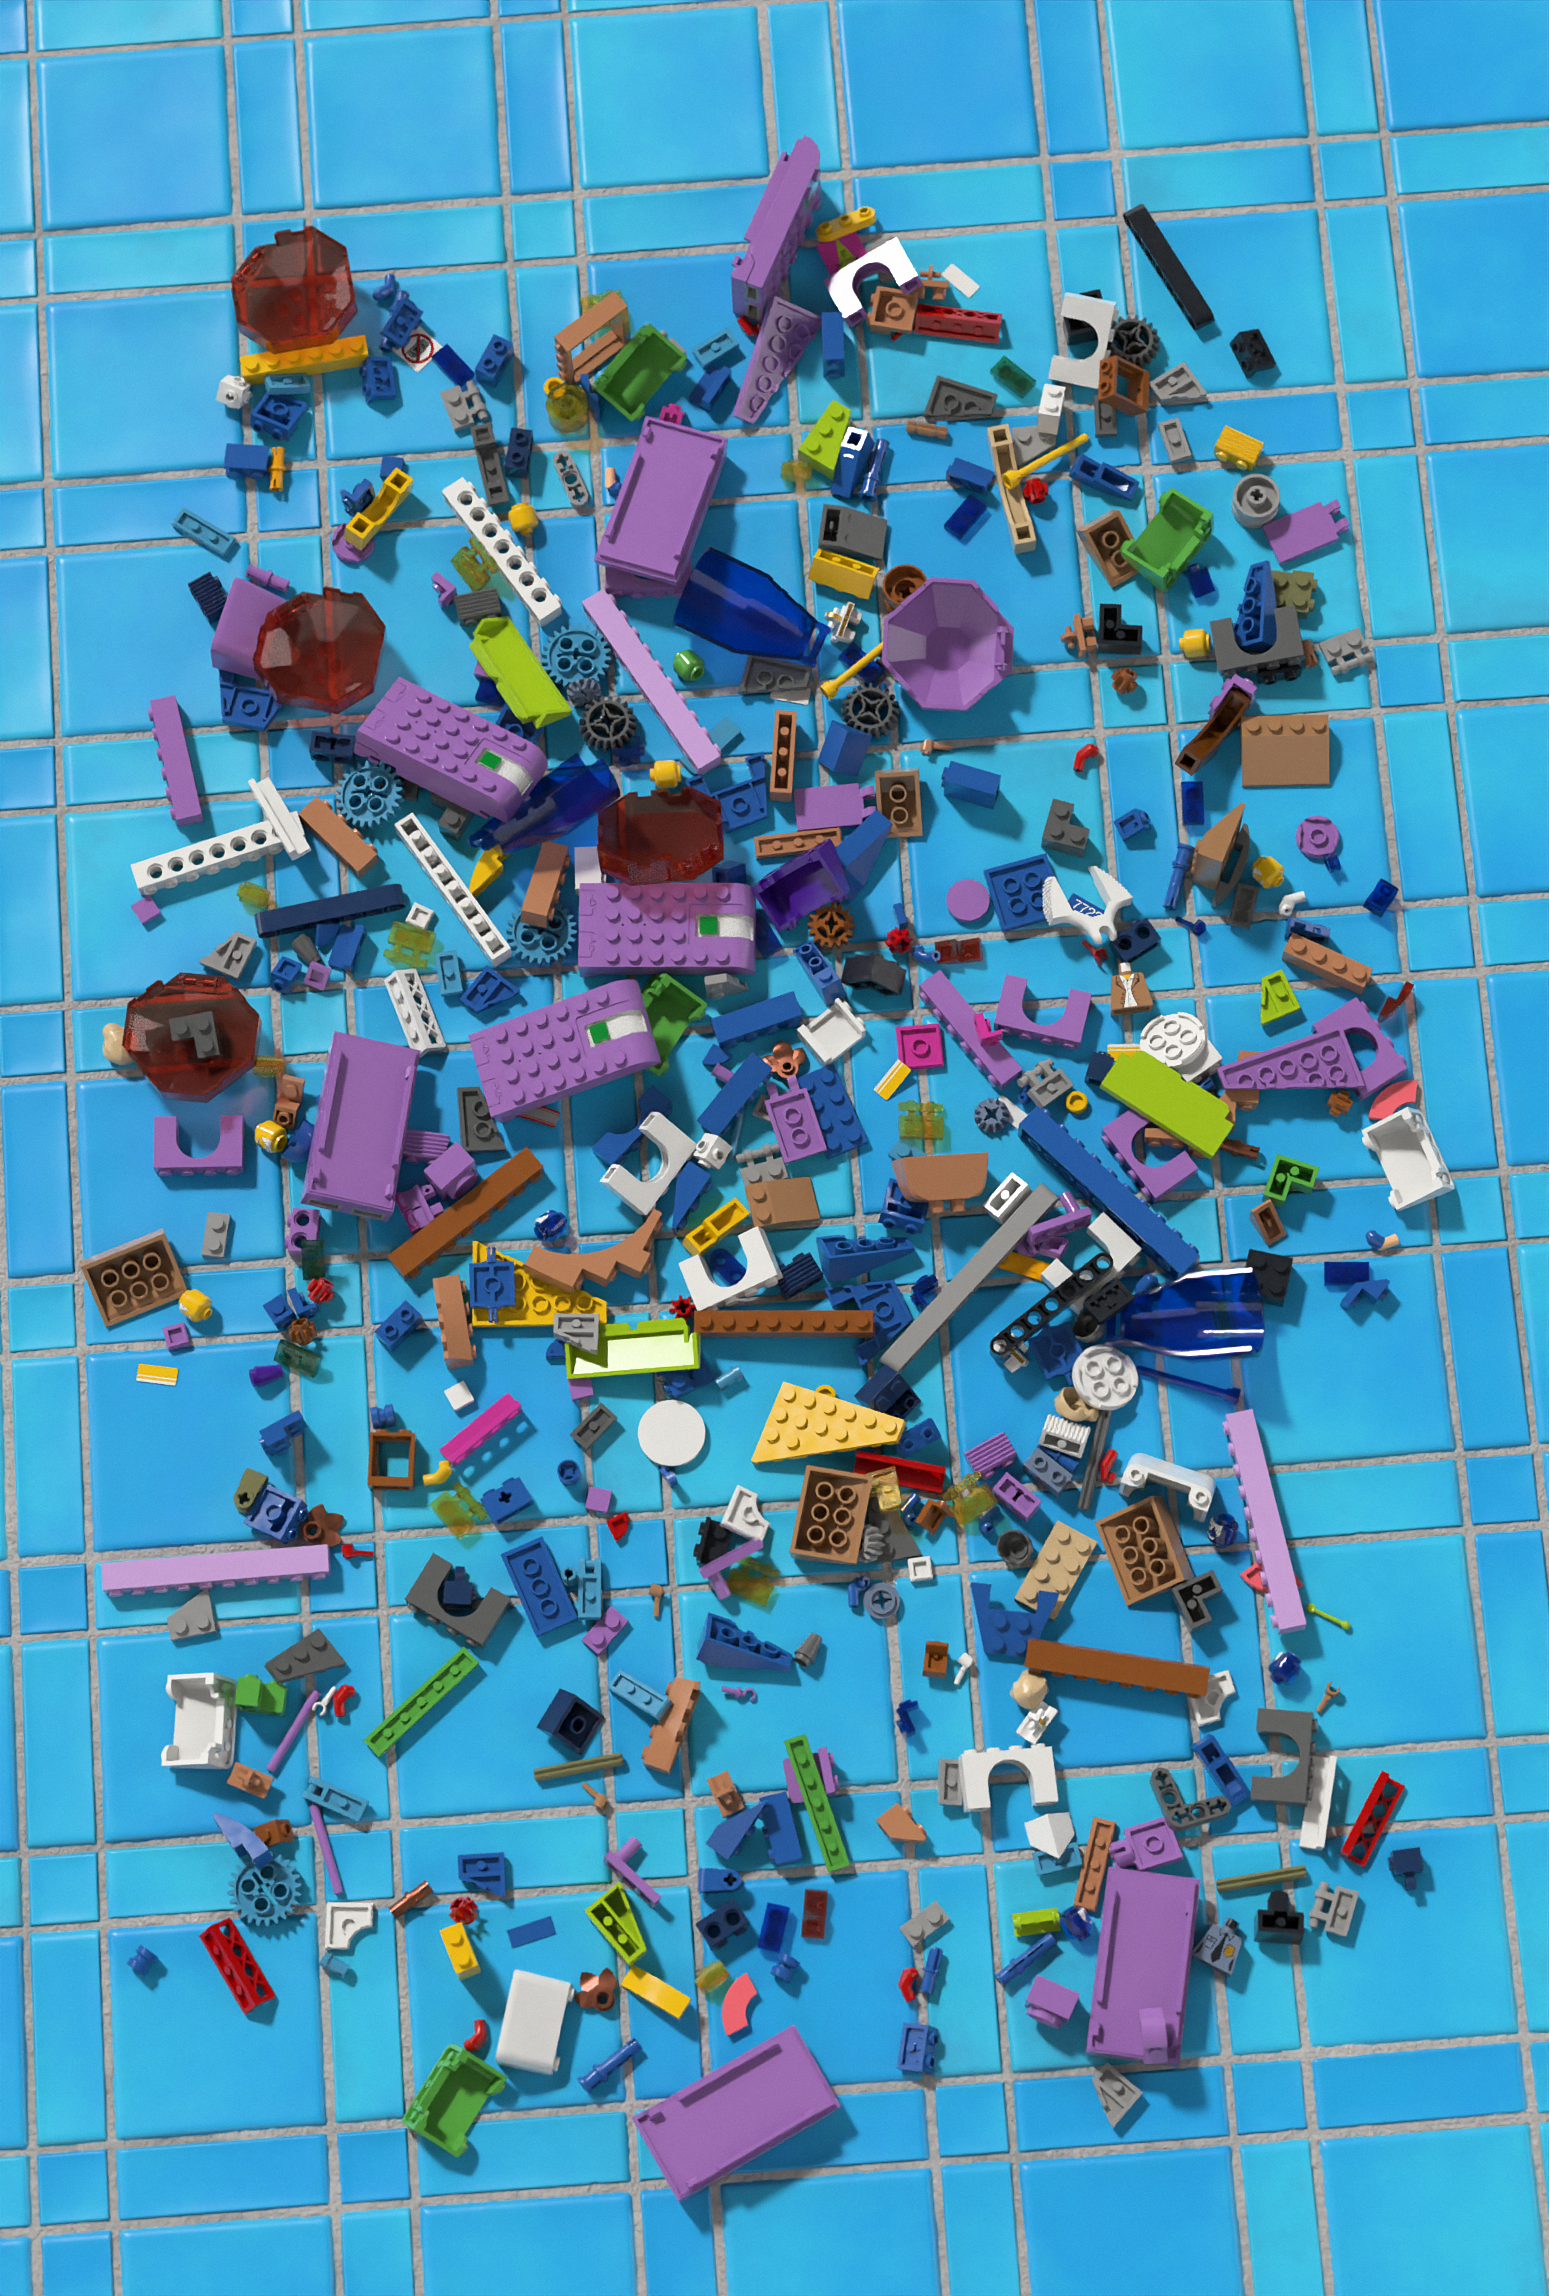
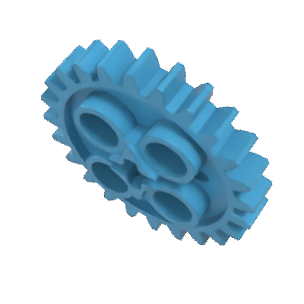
[541,623,611,692]
[335,760,405,830]
[506,902,577,968]
[227,1852,303,1927]

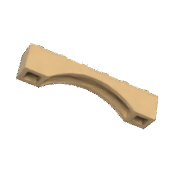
[987,424,1036,555]

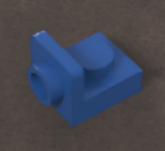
[1113,808,1151,841]
[270,956,302,995]
[287,1287,320,1320]
[262,1294,296,1329]

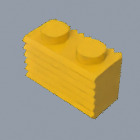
[1213,425,1264,471]

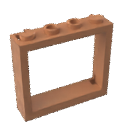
[554,291,631,387]

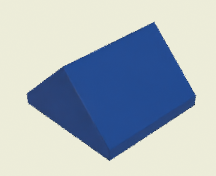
[818,720,873,776]

